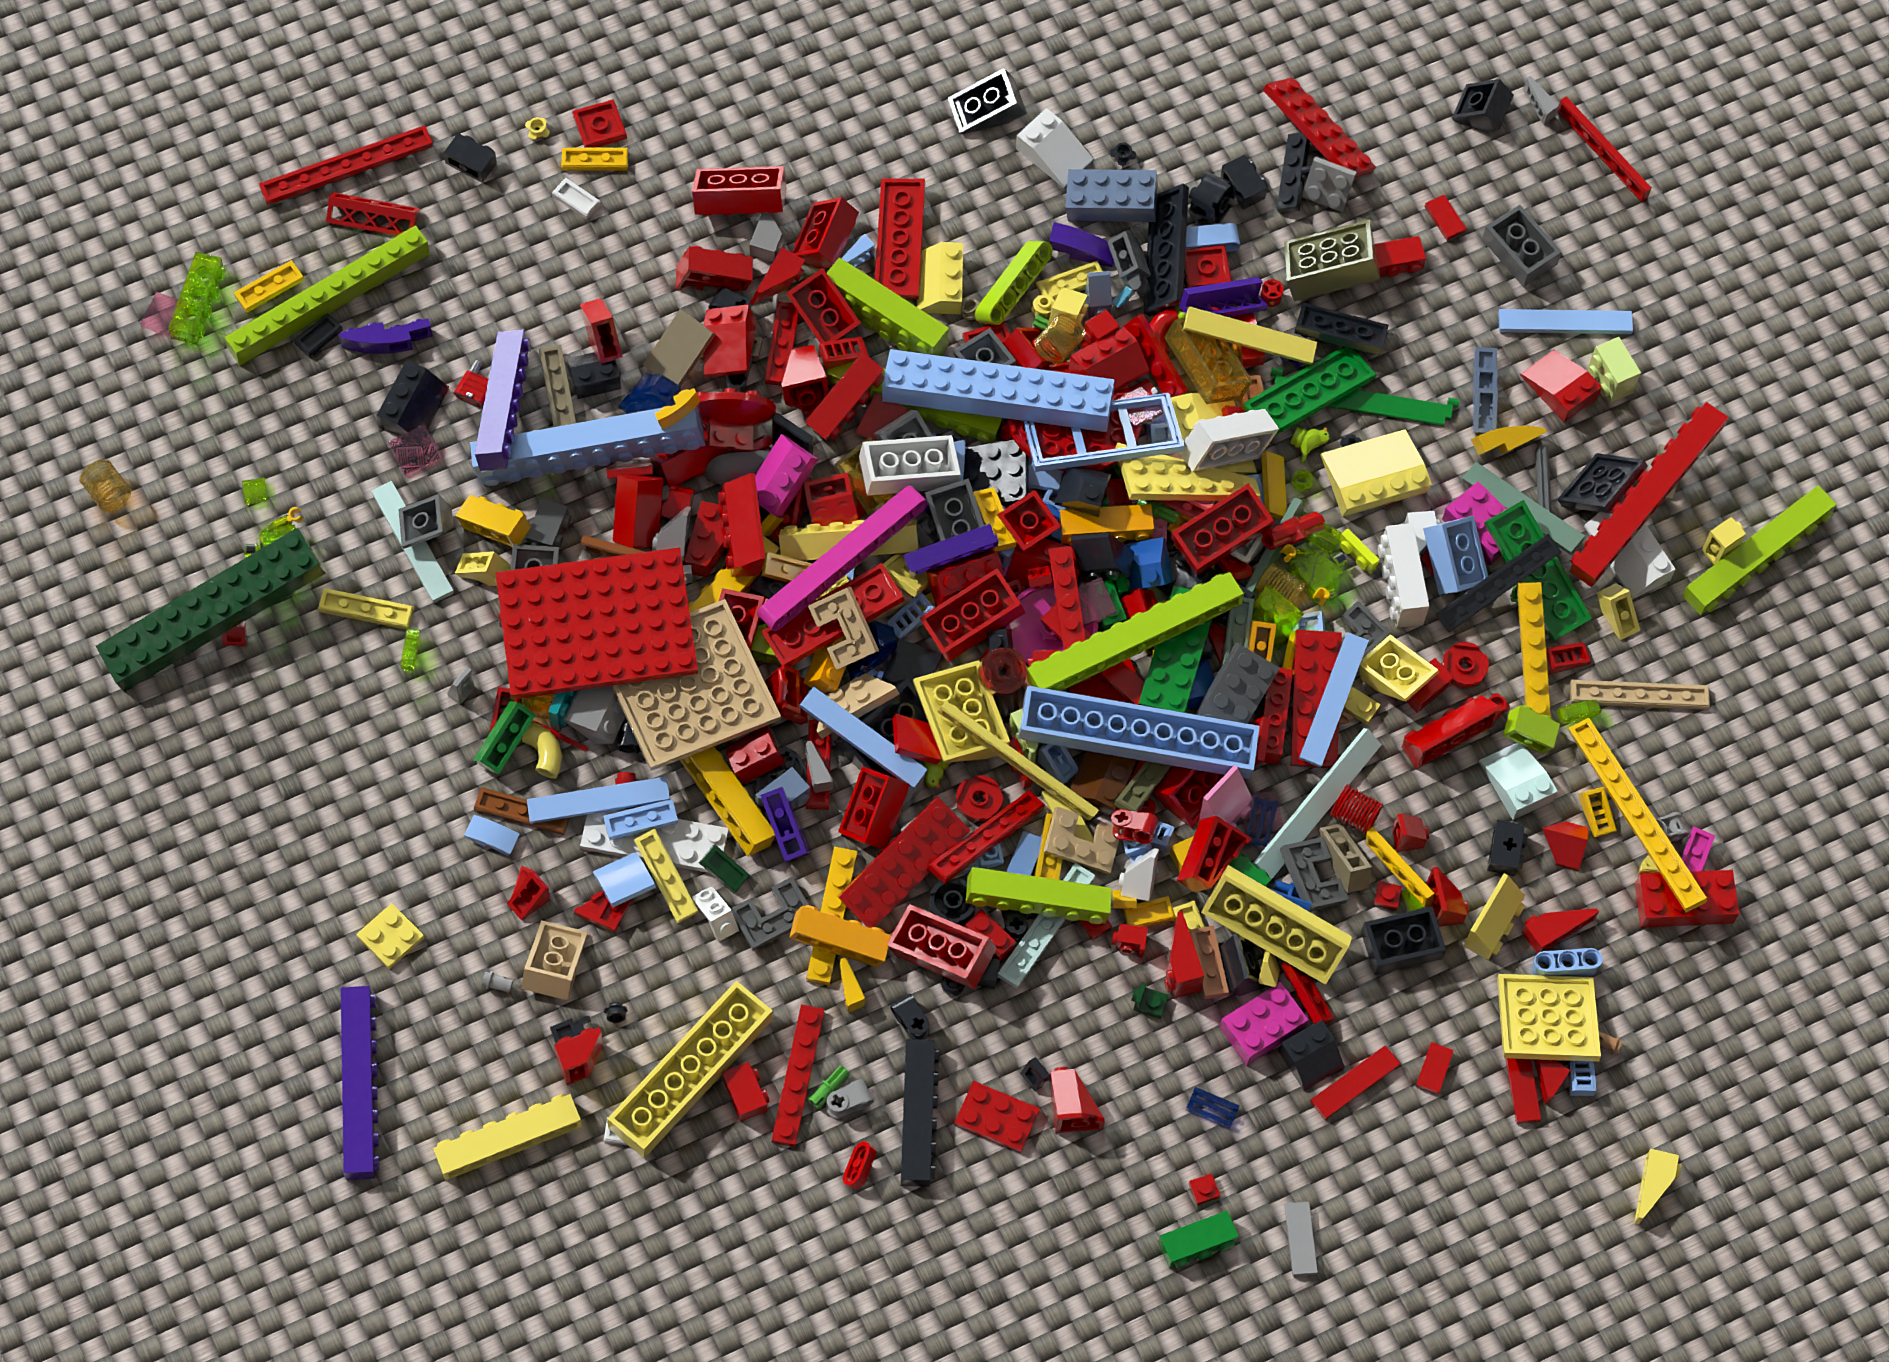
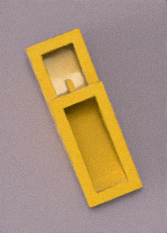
[1471,426,1547,455]

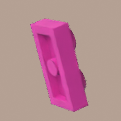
[1681,826,1715,872]

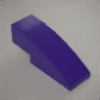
[1049,222,1114,268]

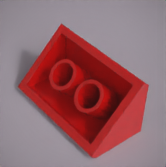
[613,474,664,548]
[719,588,766,651]

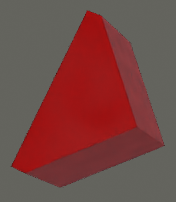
[1533,1059,1570,1105]

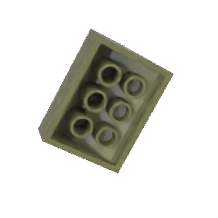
[1284,219,1380,301]

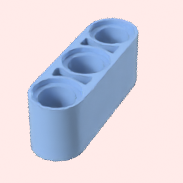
[1186,223,1241,252]
[1531,948,1602,977]

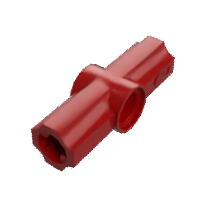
[1261,511,1325,550]

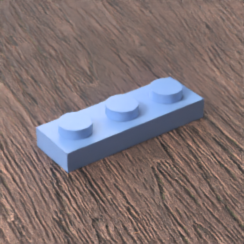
[603,799,678,841]

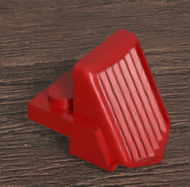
[764,664,808,725]

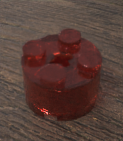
[978,648,1027,696]

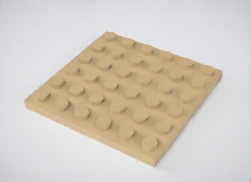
[612,599,781,771]

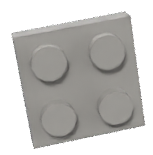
[1302,156,1356,212]

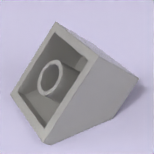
[652,506,691,561]

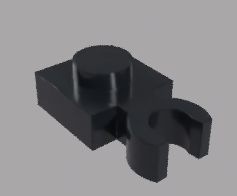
[550,1016,595,1044]

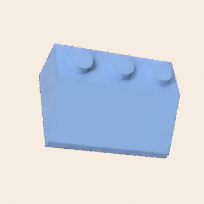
[1423,516,1488,595]

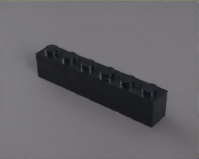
[900,1039,939,1187]

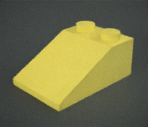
[1359,635,1439,702]

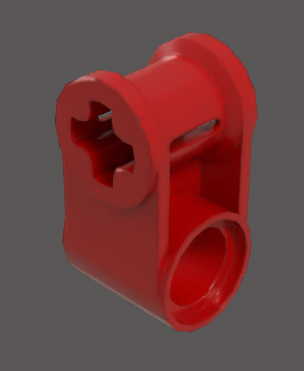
[1111,809,1158,844]

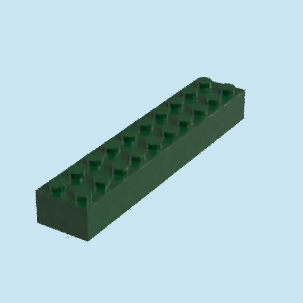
[96,527,326,692]

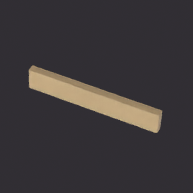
[1570,680,1710,710]

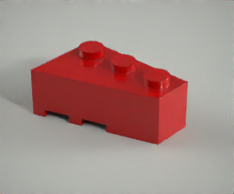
[1177,815,1252,892]

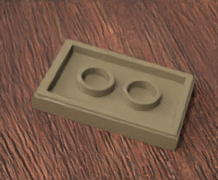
[643,309,716,390]

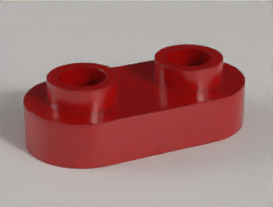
[843,1141,876,1190]

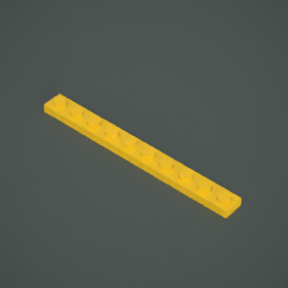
[1568,717,1707,913]

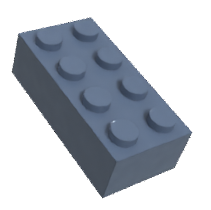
[1065,169,1158,222]

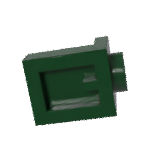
[1131,982,1168,1019]

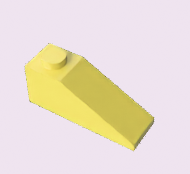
[1634,1149,1681,1225]

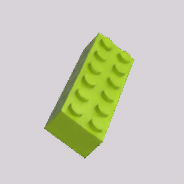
[827,257,949,356]

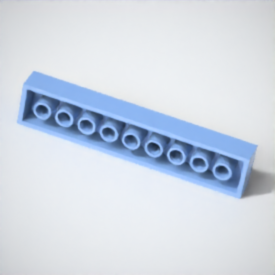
[882,349,1114,432]
[470,407,706,486]
[1018,686,1259,779]

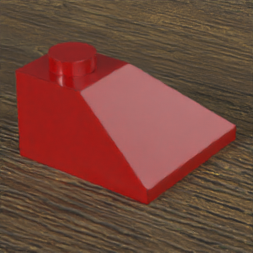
[997,490,1061,552]
[1426,867,1469,927]

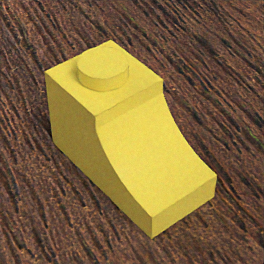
[455,552,511,586]

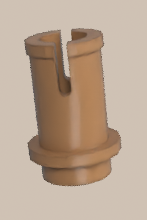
[1598,1030,1623,1055]

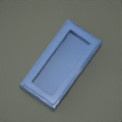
[1007,831,1041,876]

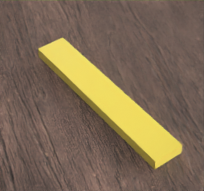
[1183,307,1317,365]

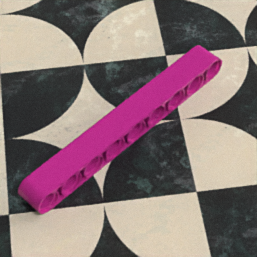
[757,486,928,631]

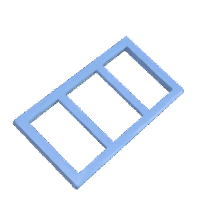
[1023,393,1184,472]

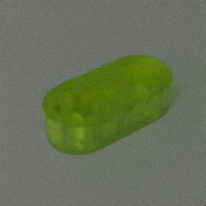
[401,628,420,671]
[1556,700,1602,724]

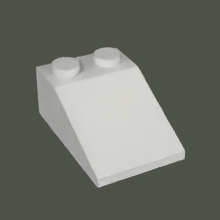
[1016,108,1094,188]

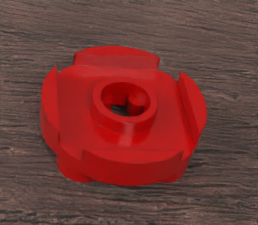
[1442,642,1489,688]
[956,775,1003,823]

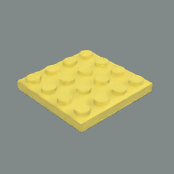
[1497,974,1601,1062]

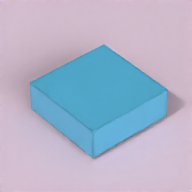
[1112,286,1135,308]

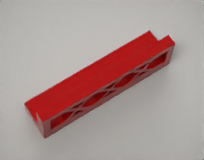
[326,192,420,236]

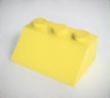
[917,242,963,314]
[1464,874,1526,960]

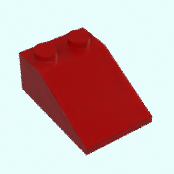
[704,304,757,378]
[1520,350,1602,423]
[1164,911,1205,999]

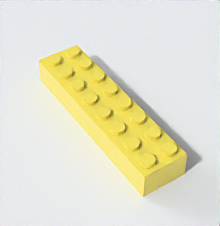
[607,981,773,1158]

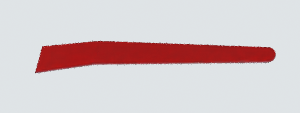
[533,720,588,751]

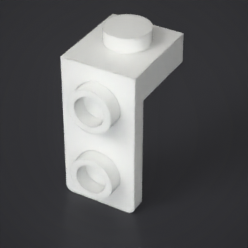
[692,887,739,942]

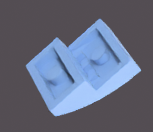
[593,852,656,907]

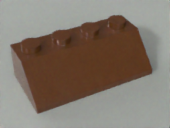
[1070,751,1137,817]

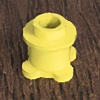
[1031,295,1055,319]

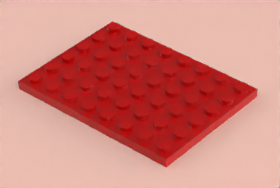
[496,547,698,700]

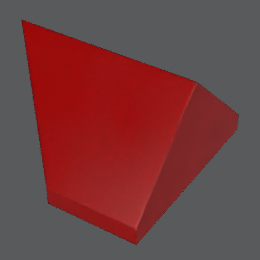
[1542,821,1588,871]
[507,865,551,920]

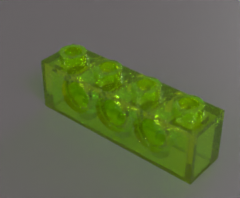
[168,252,226,345]

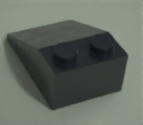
[948,68,1027,135]

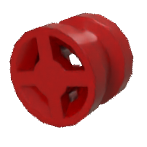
[1260,279,1284,307]

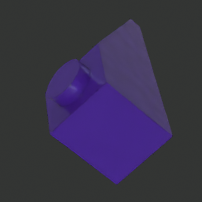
[760,787,811,862]

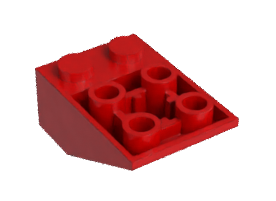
[803,472,861,526]

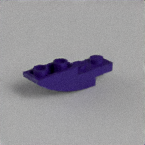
[339,318,432,354]

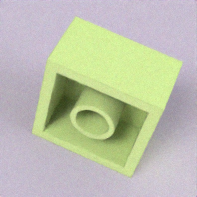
[1588,337,1641,403]

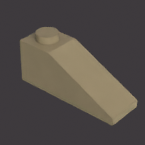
[1319,823,1372,893]

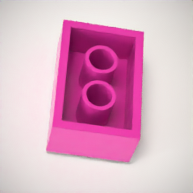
[1442,481,1506,566]
[1219,982,1308,1066]

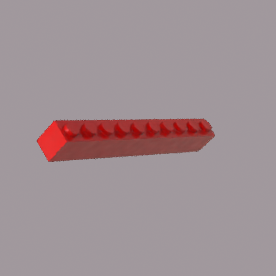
[1570,402,1728,588]

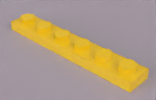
[1517,582,1551,717]
[806,847,857,986]

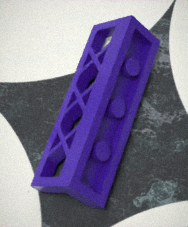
[1179,277,1268,317]
[903,524,999,578]

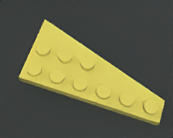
[1115,443,1261,501]

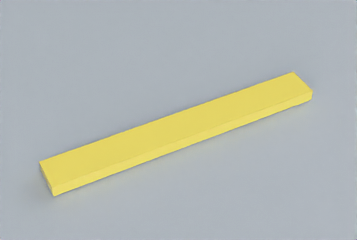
[937,700,1099,821]

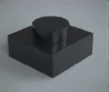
[1020,1057,1050,1091]

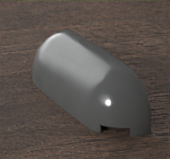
[705,449,771,488]

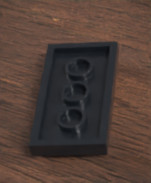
[1294,303,1389,356]
[1155,551,1255,630]

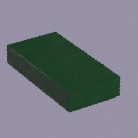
[699,844,750,894]

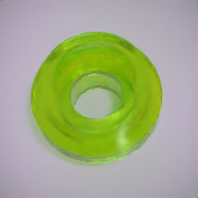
[1291,469,1314,491]

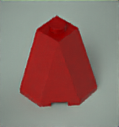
[782,345,829,416]
[1049,1067,1105,1133]

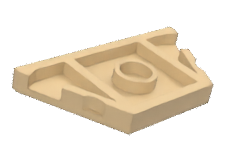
[817,673,899,739]

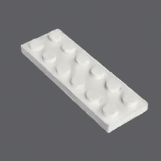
[580,809,729,873]

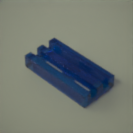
[1246,797,1278,847]
[1186,1087,1240,1129]

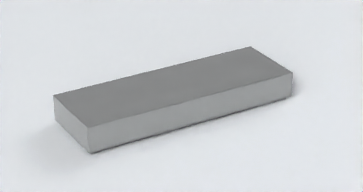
[1284,1202,1317,1277]

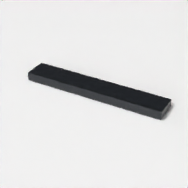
[1436,534,1561,632]

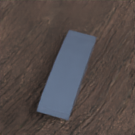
[1473,347,1498,433]

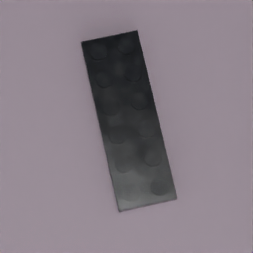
[1143,184,1189,316]

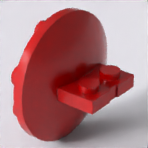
[696,388,776,452]

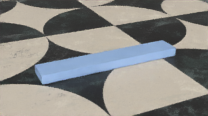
[1498,309,1633,334]
[1299,632,1369,768]
[799,687,927,789]
[527,776,670,824]

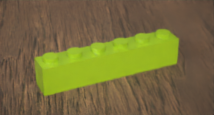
[966,867,1112,924]

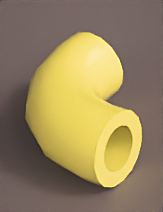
[522,721,562,779]

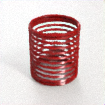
[1330,784,1383,835]

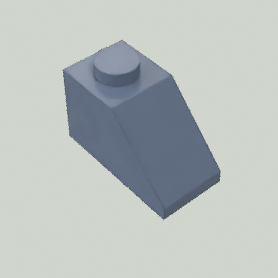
[1085,271,1112,318]
[756,767,810,808]

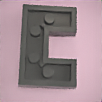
[1327,600,1391,659]
[1280,837,1349,911]
[731,877,809,951]

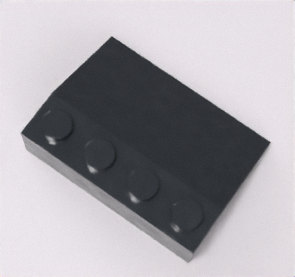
[834,679,929,779]

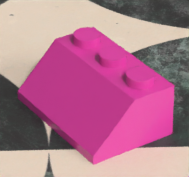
[755,434,819,517]

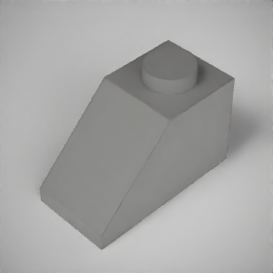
[749,212,785,262]

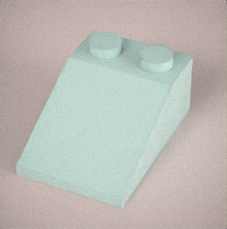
[1479,743,1558,820]

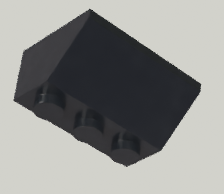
[376,360,449,444]

